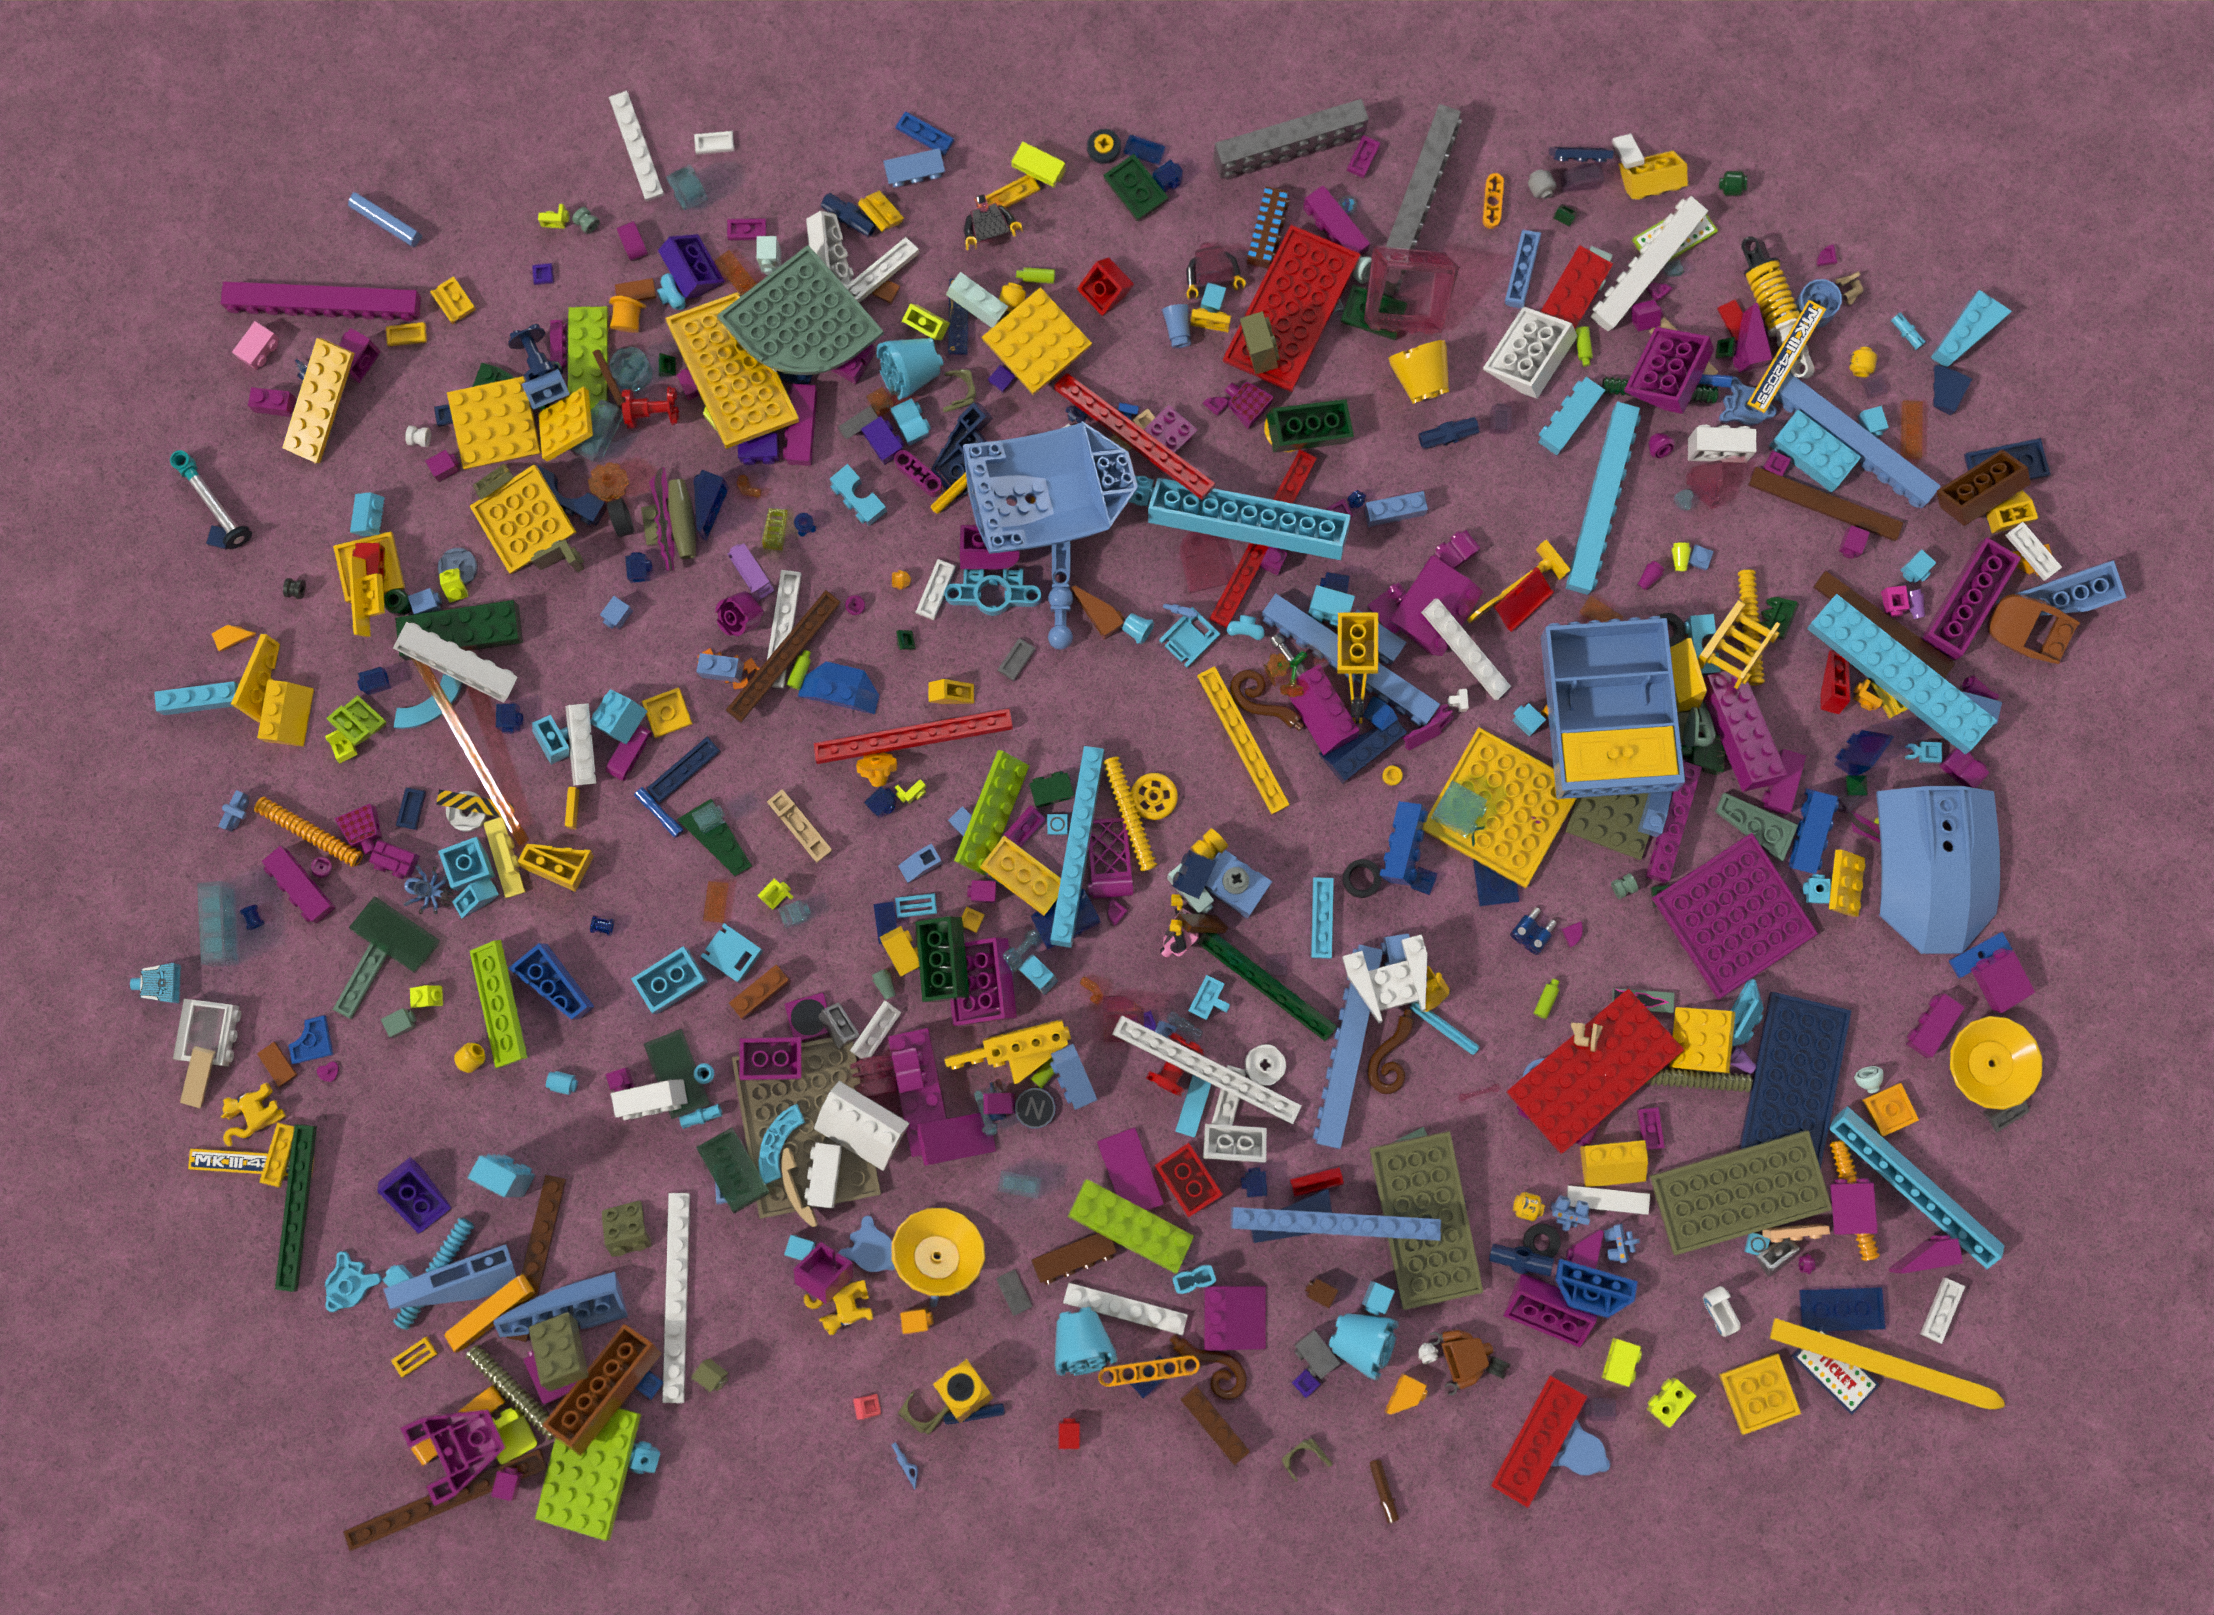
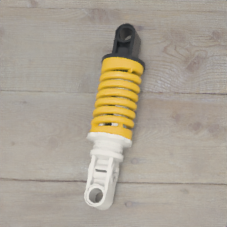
[1741,236,1815,379]

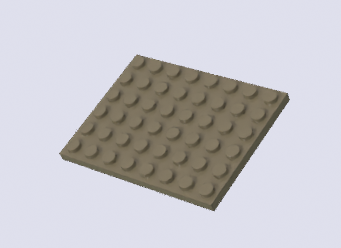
[732,1038,881,1219]

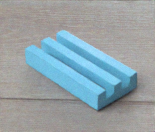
[895,893,937,918]

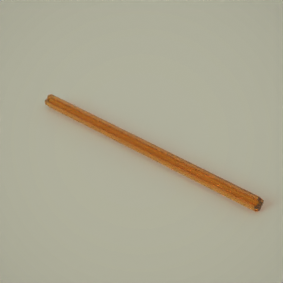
[410,657,529,845]

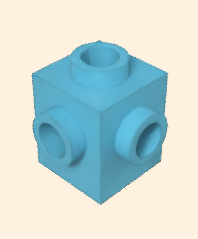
[1128,476,1154,506]
[1803,874,1832,904]
[629,1441,661,1474]

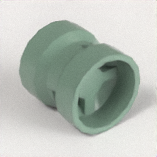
[572,207,600,234]
[1611,873,1638,900]

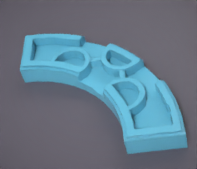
[394,674,463,729]
[759,1104,805,1185]

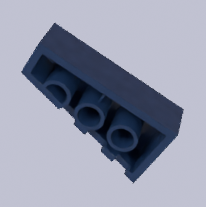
[1250,1189,1332,1243]

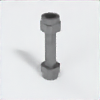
[1270,633,1307,678]

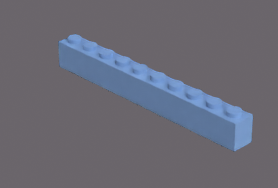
[1772,372,1941,508]
[1261,593,1440,726]
[1313,945,1383,1149]
[1230,1207,1441,1240]

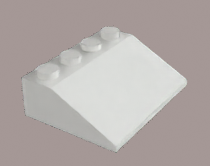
[1483,307,1577,398]
[814,1081,909,1171]

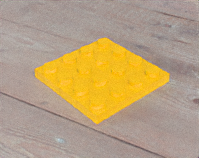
[982,287,1092,395]
[447,377,541,470]
[470,465,576,574]

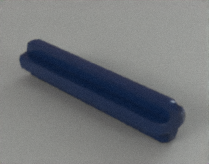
[944,1404,1005,1425]

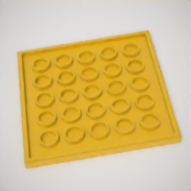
[1422,727,1576,889]

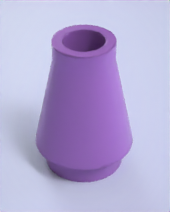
[1907,589,1925,619]
[1730,1046,1756,1074]

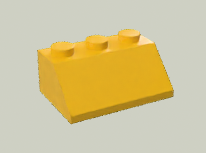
[1618,151,1688,199]
[1670,638,1707,712]
[257,680,314,747]
[1580,1140,1648,1187]

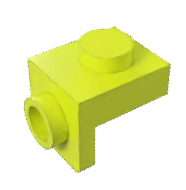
[439,568,468,603]
[325,730,358,763]
[895,779,927,804]
[757,878,793,910]
[410,985,443,1008]

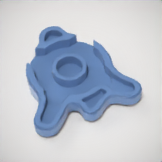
[1719,376,1776,425]
[839,1216,895,1272]
[1551,1419,1610,1476]

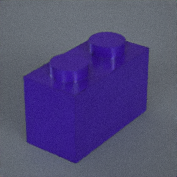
[861,416,904,465]
[738,433,780,465]

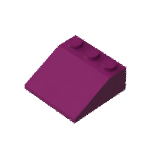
[1204,1286,1266,1350]

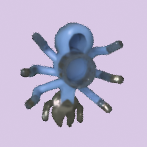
[403,864,454,915]

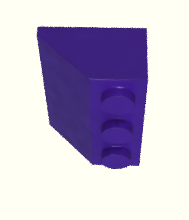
[658,234,725,299]

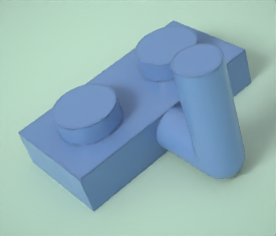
[218,790,249,832]

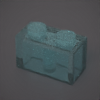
[997,1170,1042,1199]

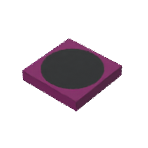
[784,992,828,1041]

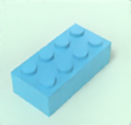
[1769,410,1861,493]
[468,1154,535,1197]

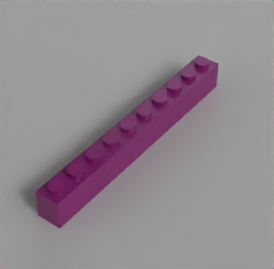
[220,281,421,321]

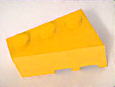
[518,844,594,892]

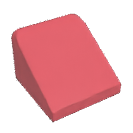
[853,1394,881,1420]

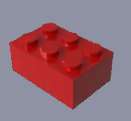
[1154,1143,1223,1218]

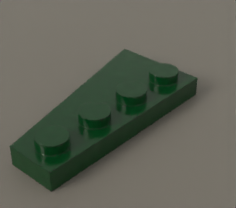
[677,799,753,877]

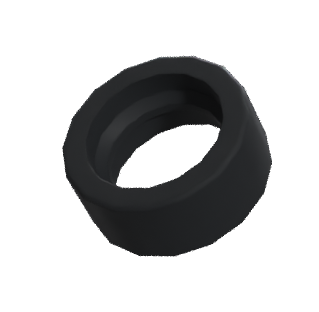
[607,498,634,538]
[1342,859,1382,898]

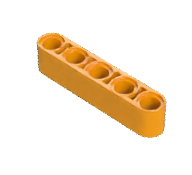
[444,1275,535,1353]
[1098,1356,1200,1387]
[411,1385,506,1466]

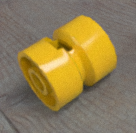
[1191,828,1229,860]

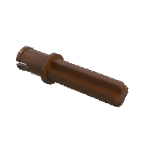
[1369,1459,1400,1523]

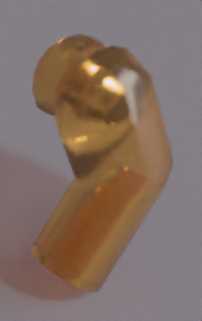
[736,474,762,499]
[1079,976,1104,1005]

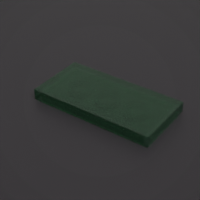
[349,896,440,973]
[644,1029,710,1120]
[696,1127,770,1214]

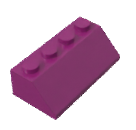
[1284,664,1359,756]
[1503,1274,1597,1348]

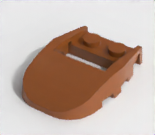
[1988,594,2080,664]

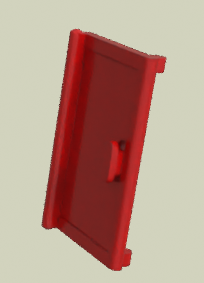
[1493,567,1554,632]

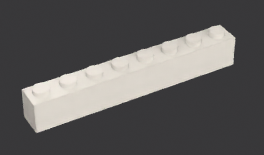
[1590,196,1708,331]

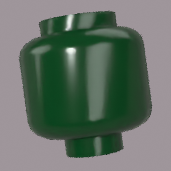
[1719,171,1748,196]
[384,589,412,617]

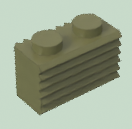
[692,1358,729,1392]

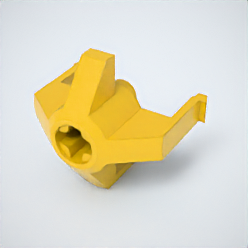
[1423,966,1450,1012]

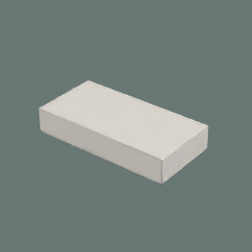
[694,131,734,155]
[1612,134,1645,169]

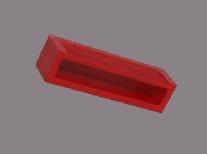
[1290,1167,1344,1197]

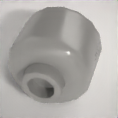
[1528,169,1557,200]

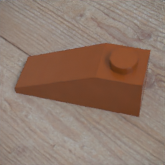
[1071,585,1125,640]

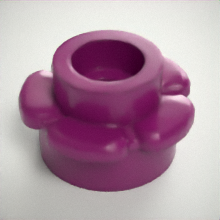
[1798,1254,1816,1275]

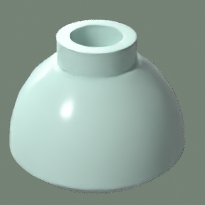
[1353,257,1376,284]
[1854,1066,1884,1093]

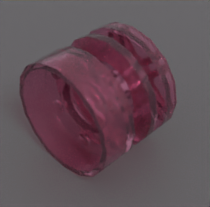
[850,1055,898,1097]

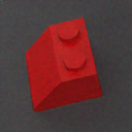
[1077,257,1135,316]

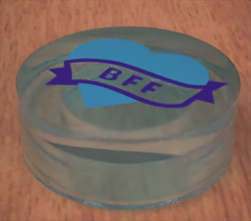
[1338,196,1357,216]

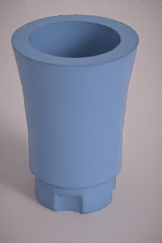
[1162,304,1191,349]

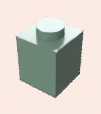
[381,1008,417,1038]

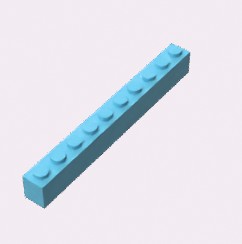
[1565,402,1641,595]
[1050,746,1104,948]
[1829,1106,2004,1269]

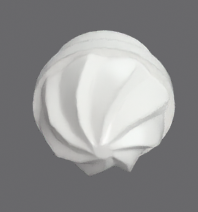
[1418,1343,1439,1364]

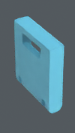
[1159,607,1220,668]
[701,923,763,983]

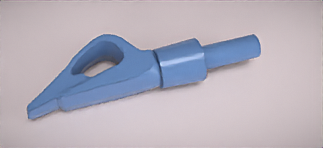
[1163,603,1198,618]
[892,1442,918,1490]

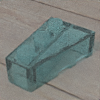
[571,399,623,463]

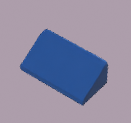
[1363,696,1398,731]

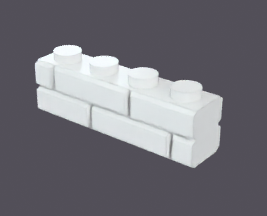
[565,704,596,786]

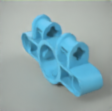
[944,568,1041,616]

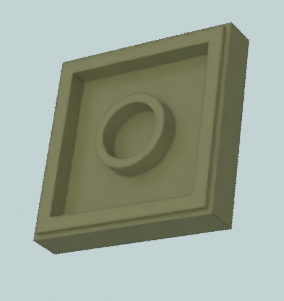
[473,464,514,500]

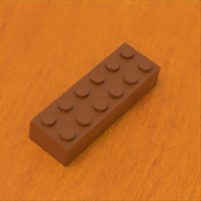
[542,1324,662,1456]

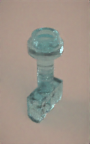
[1003,930,1041,972]
[974,1090,999,1137]

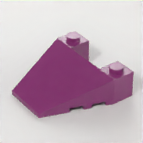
[400,1409,505,1506]

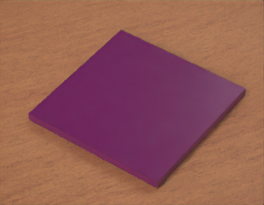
[1651,833,1818,999]

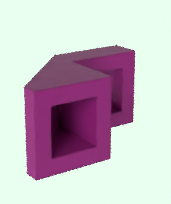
[983,1093,1016,1114]

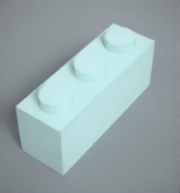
[946,272,1008,328]

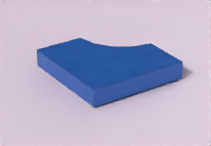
[288,1015,334,1064]

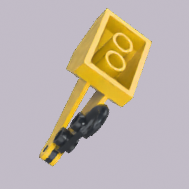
[1337,613,1378,724]

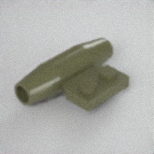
[641,479,696,559]

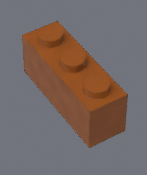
[729,964,792,1020]

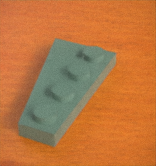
[1715,793,1798,862]

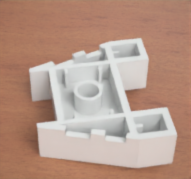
[1342,934,1427,1023]

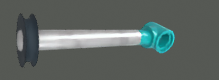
[170,450,252,549]

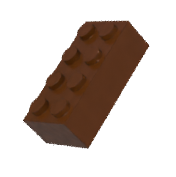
[1936,449,2031,526]

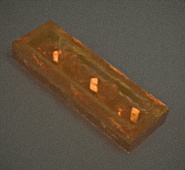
[1901,400,1923,459]

